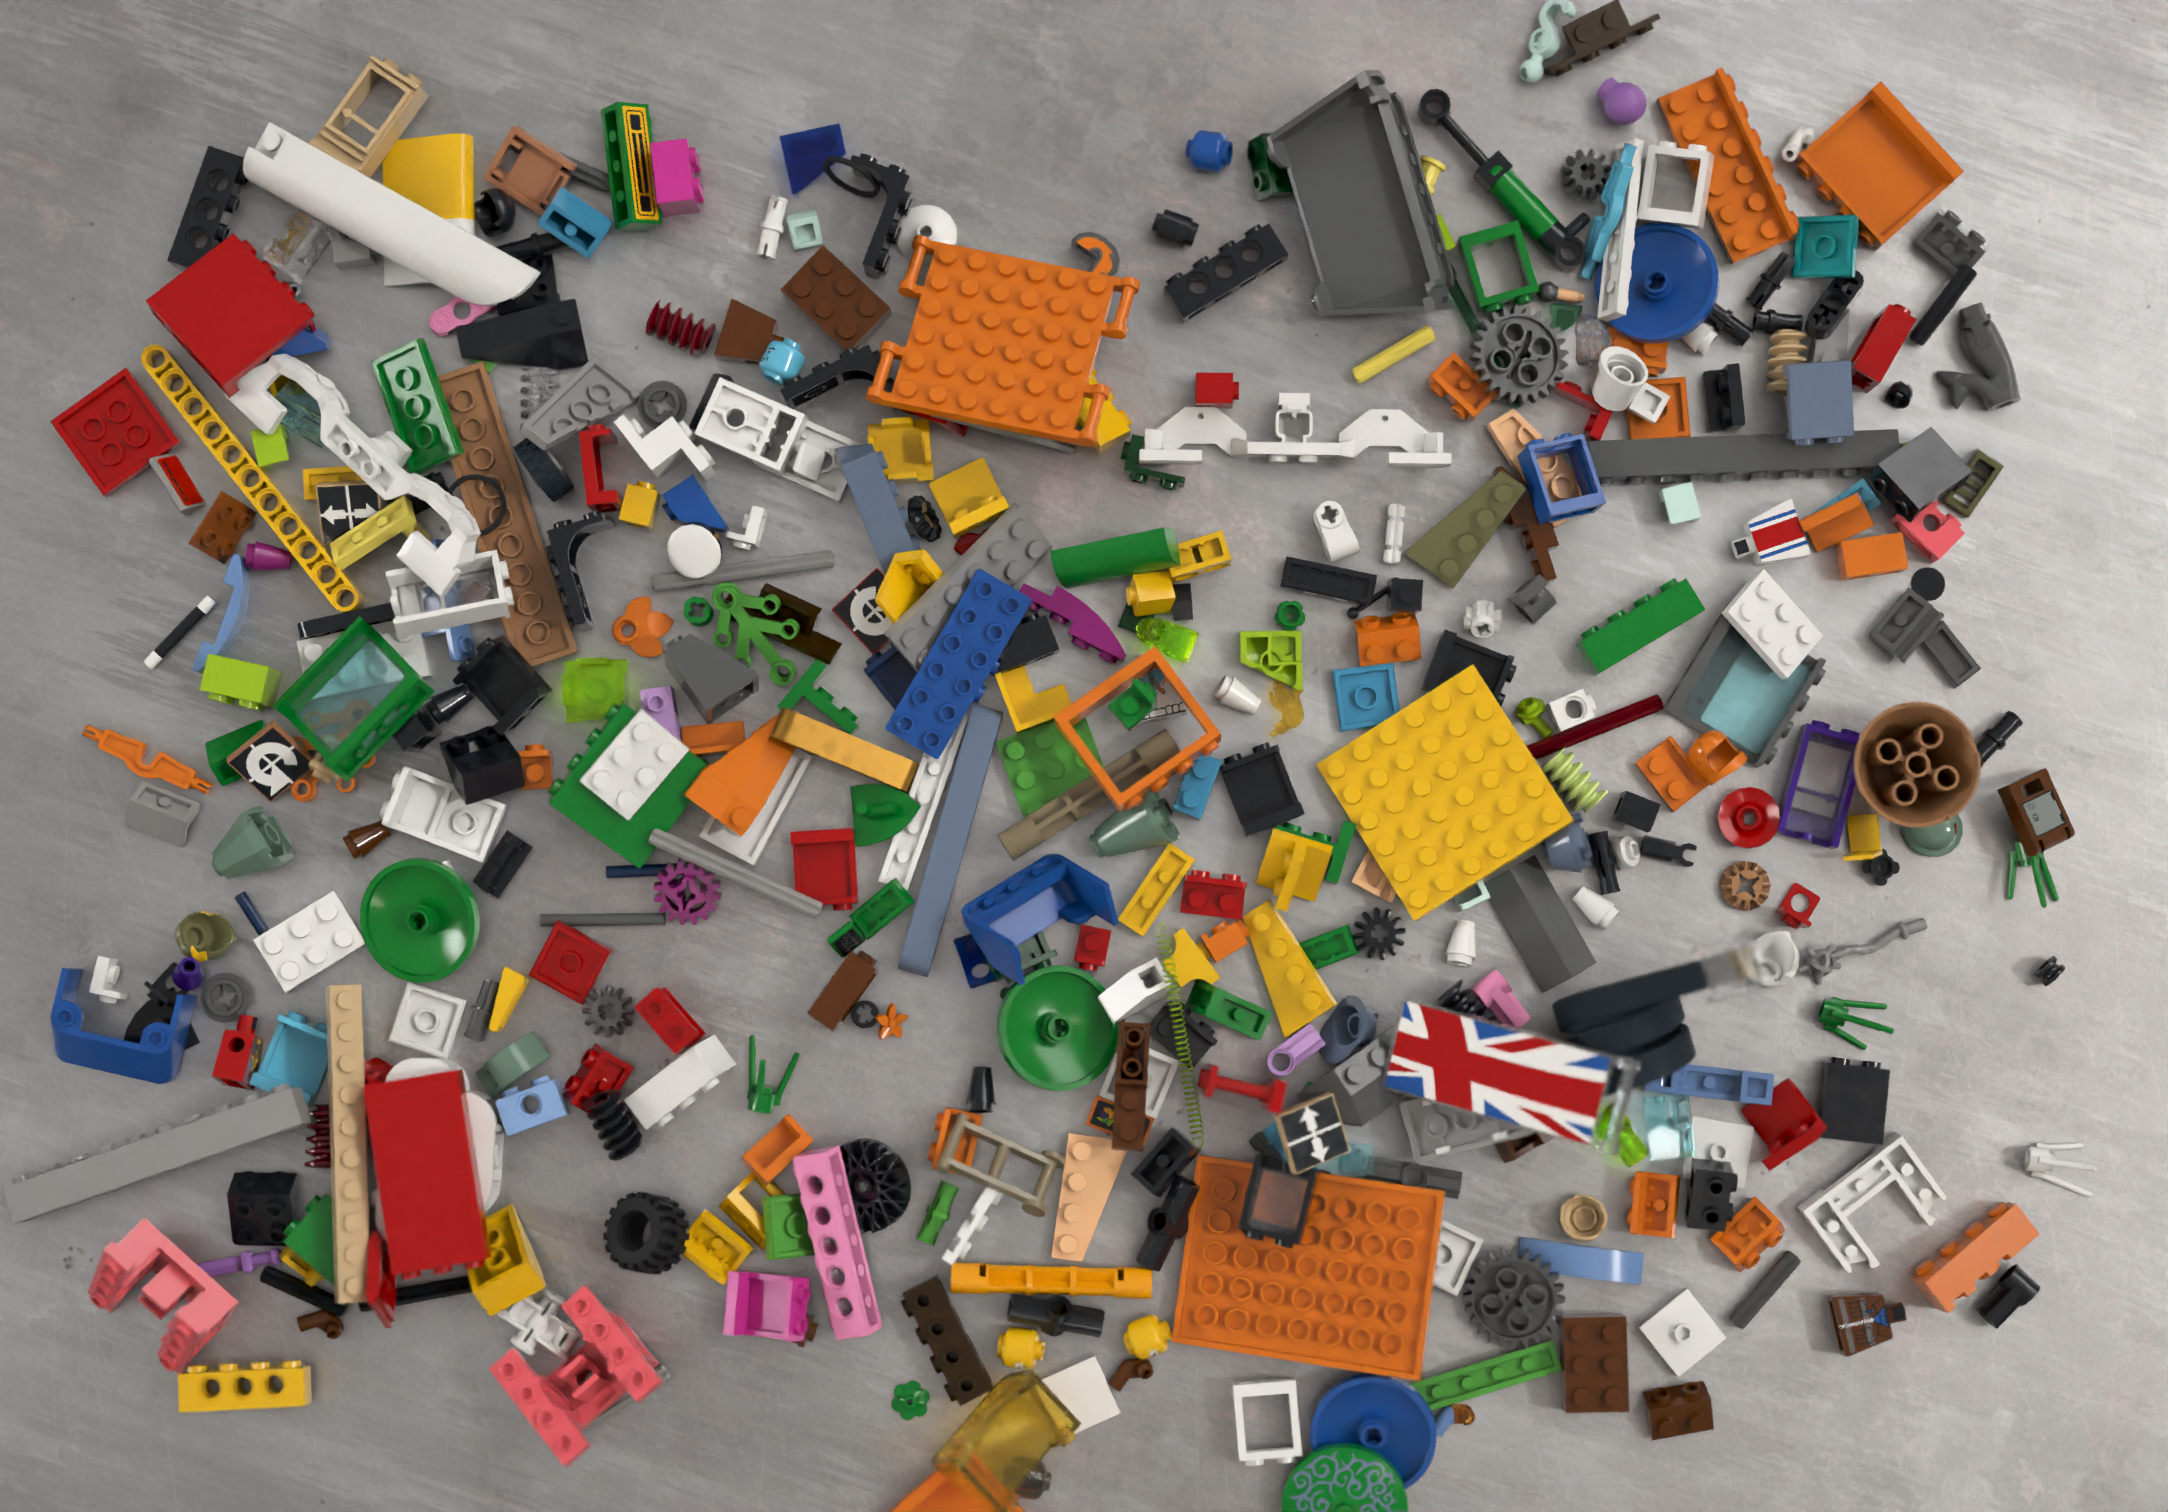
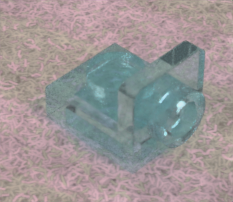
[1338,1142,1374,1175]

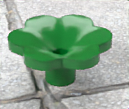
[891,1381,930,1420]

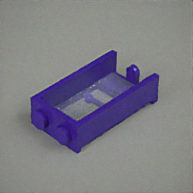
[1777,720,1860,849]

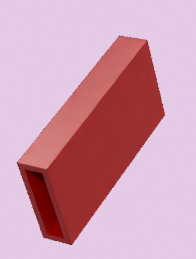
[363,1069,492,1280]

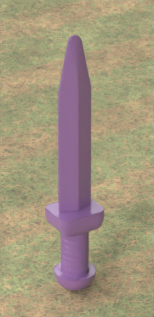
[197,1247,282,1277]

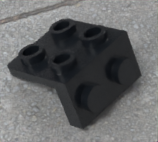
[227,1171,298,1246]

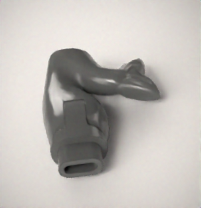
[1936,302,2021,411]

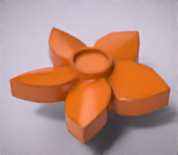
[874,1003,908,1040]

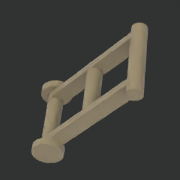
[936,1113,1065,1217]

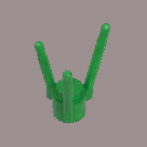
[2007,842,2059,908]
[1818,996,1894,1050]
[747,1035,800,1113]

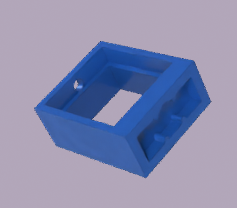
[1517,433,1606,525]

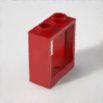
[1851,304,1916,393]

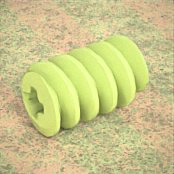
[1541,747,1608,814]

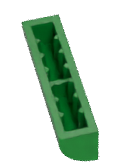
[1050,527,1181,589]

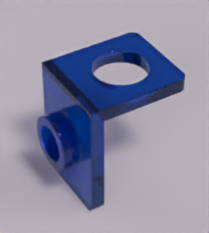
[954,934,995,989]

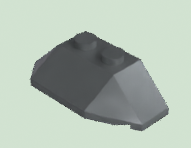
[1297,1026,1407,1127]

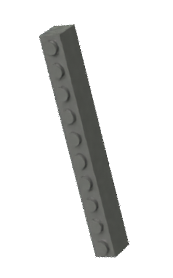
[1587,429,1899,487]

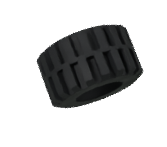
[603,1192,690,1275]

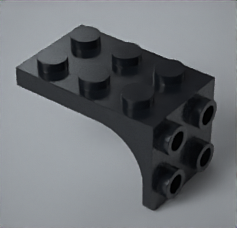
[850,153,913,280]
[780,344,899,411]
[546,511,615,632]

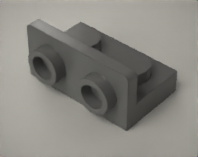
[1914,209,1987,275]

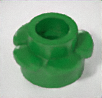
[1275,601,1305,631]

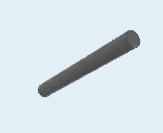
[540,913,666,927]

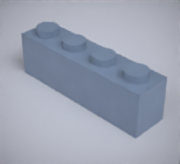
[834,443,921,575]

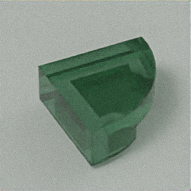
[1549,302,1583,333]

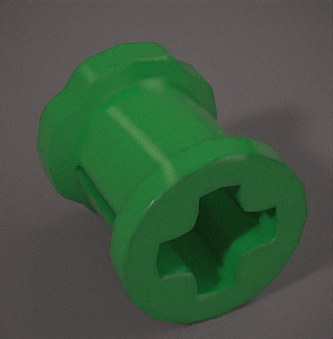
[683,596,714,627]

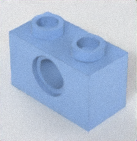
[495,1075,570,1136]

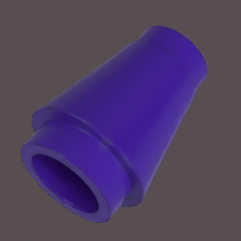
[172,957,204,991]

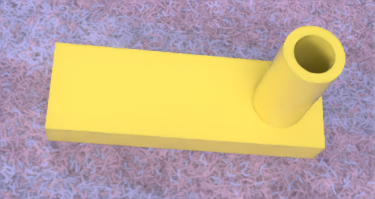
[329,495,431,570]

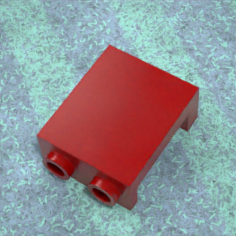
[579,424,624,513]
[790,828,859,911]
[634,987,706,1055]

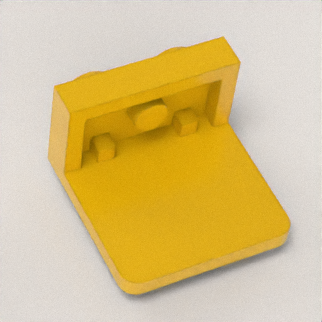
[875,549,944,624]

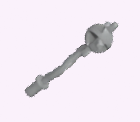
[1797,918,1927,985]

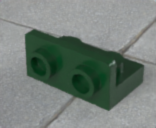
[1247,133,1294,201]

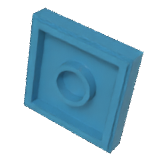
[1331,663,1400,732]

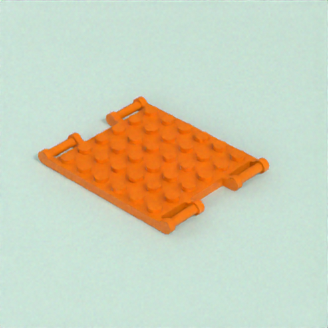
[865,235,1140,447]

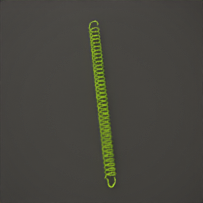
[1157,923,1205,1148]

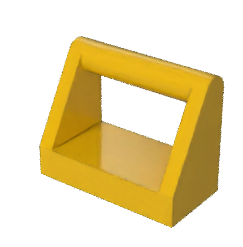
[718,1172,786,1250]

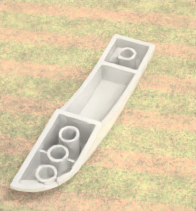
[243,122,541,306]

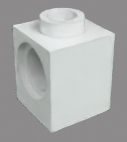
[1545,689,1597,733]

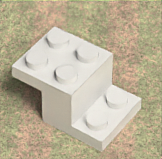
[614,414,716,481]

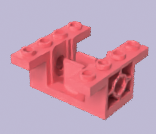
[88,1218,238,1374]
[489,1285,664,1467]

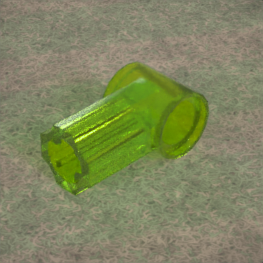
[1595,1102,1650,1168]

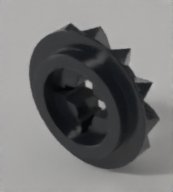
[907,495,942,543]

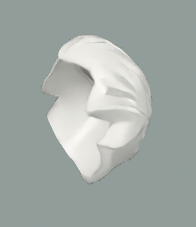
[1745,931,1799,988]

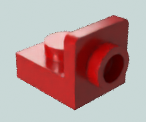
[1074,924,1112,972]

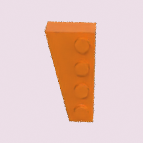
[1911,1202,2039,1313]

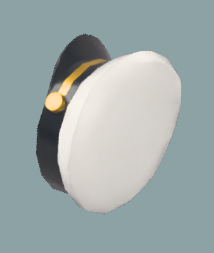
[667,522,722,579]

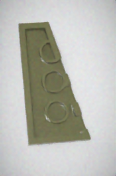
[1404,470,1526,589]

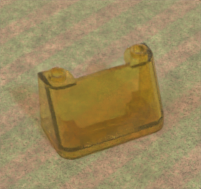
[931,1370,1082,1512]

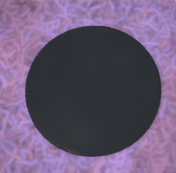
[1911,567,1945,601]

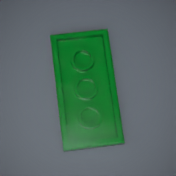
[370,338,464,475]

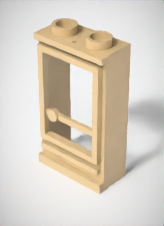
[309,55,429,178]

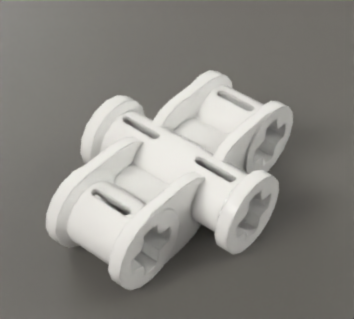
[496,1287,584,1360]

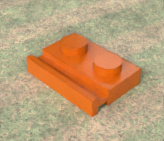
[1634,736,1709,812]

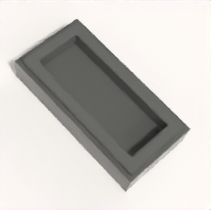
[1921,620,1981,688]

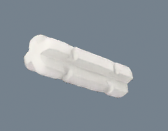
[1383,504,1405,565]

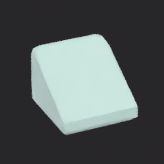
[786,209,824,251]

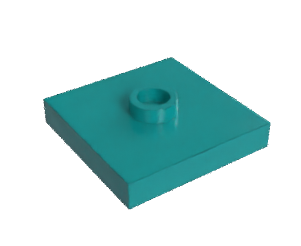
[1792,215,1859,279]

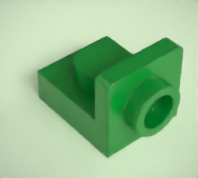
[1108,678,1157,731]

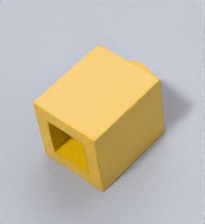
[619,481,661,530]
[1126,571,1176,616]

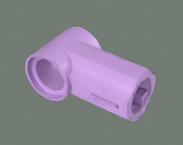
[1266,1023,1326,1076]

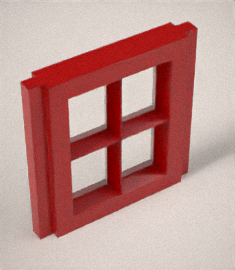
[366,1231,397,1328]

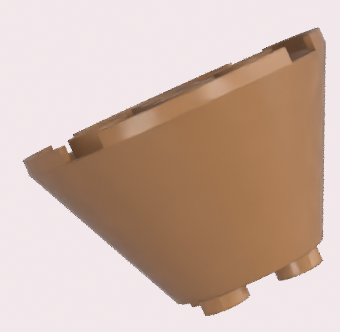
[1853,702,1981,828]

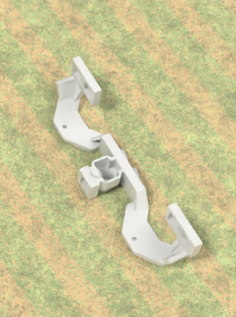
[224,354,481,596]
[1139,393,1452,468]

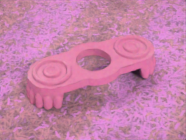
[429,297,497,337]

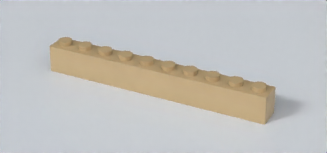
[325,984,369,1304]

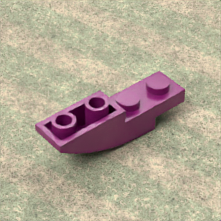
[1019,583,1126,665]

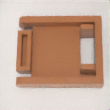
[483,125,577,216]

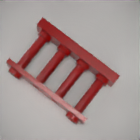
[1197,1063,1288,1114]

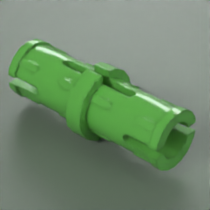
[917,1180,960,1246]

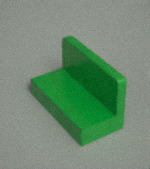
[205,720,265,786]

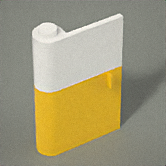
[383,133,475,287]

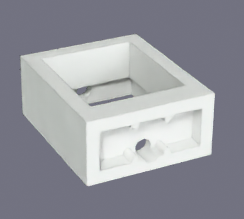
[1637,141,1714,229]
[1232,1377,1302,1466]

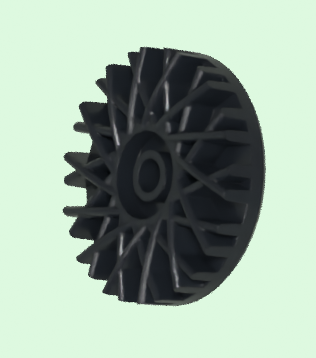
[820,1138,911,1233]

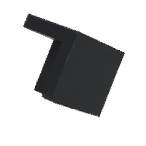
[1611,791,1661,833]

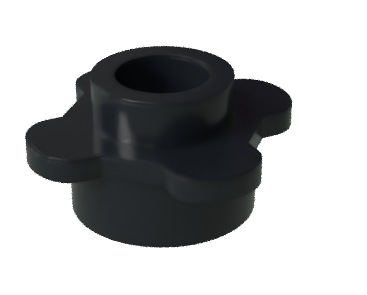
[1862,849,1900,886]

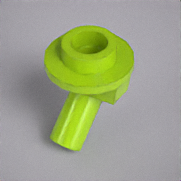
[1515,697,1554,739]

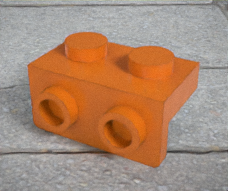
[1427,352,1496,422]
[1354,612,1422,667]
[927,1107,983,1175]
[1627,1171,1681,1238]

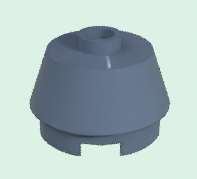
[1541,812,1593,873]

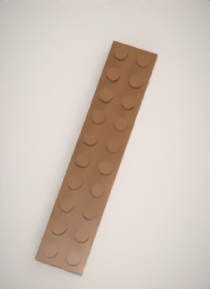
[438,361,579,668]

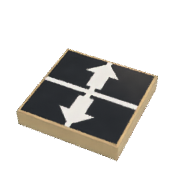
[316,480,383,545]
[1274,1092,1350,1175]

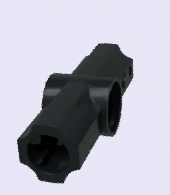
[1136,1175,1200,1272]
[1007,1294,1105,1337]

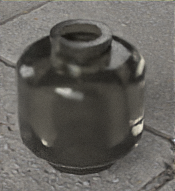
[1003,1457,1051,1500]

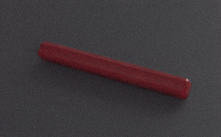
[1526,694,1664,760]

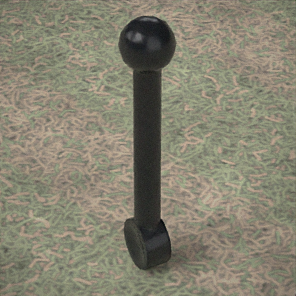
[1347,577,1397,619]

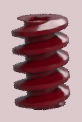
[646,299,716,357]
[304,1104,331,1169]

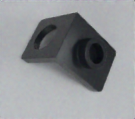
[144,962,189,1009]

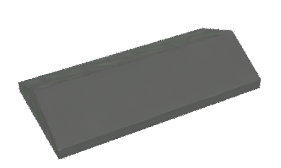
[1484,855,1597,993]

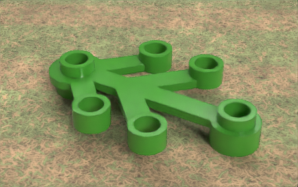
[711,582,800,686]

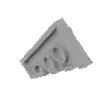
[520,357,641,451]

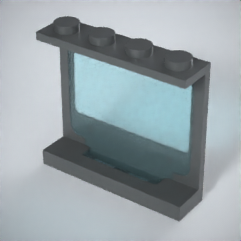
[1662,603,1827,768]

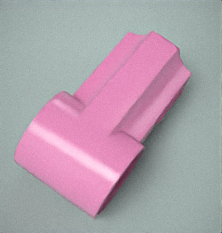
[1471,969,1531,1030]

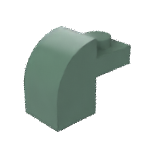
[475,1032,550,1098]

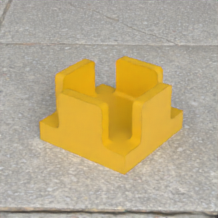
[867,417,934,485]

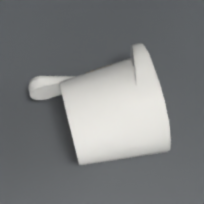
[1590,346,1648,411]

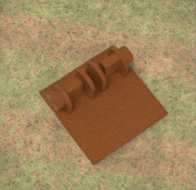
[188,491,257,565]

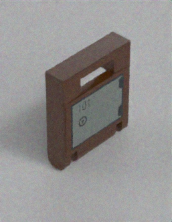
[1997,768,2075,857]

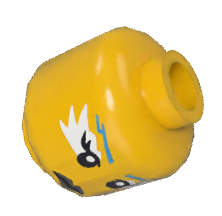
[1123,1314,1172,1360]
[997,1326,1045,1370]

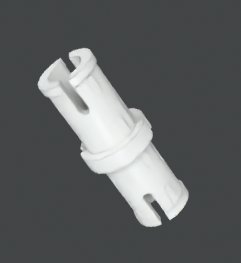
[756,195,788,260]

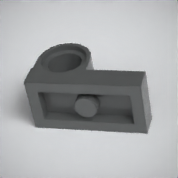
[1507,574,1557,624]

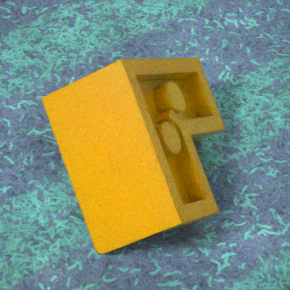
[995,666,1072,734]

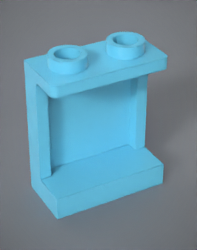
[249,1010,328,1107]

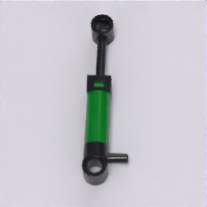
[1418,89,1590,272]

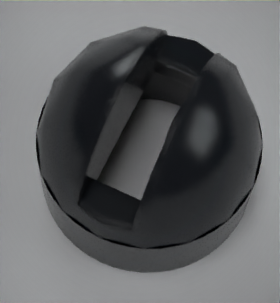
[1886,381,1913,408]

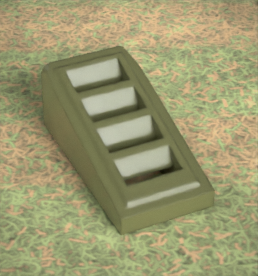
[1942,448,2004,518]

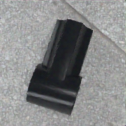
[1976,1264,2040,1329]

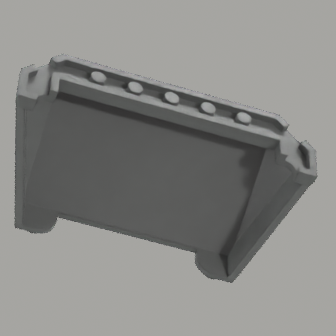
[1266,70,1455,316]

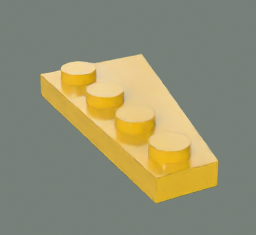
[1243,899,1337,1038]

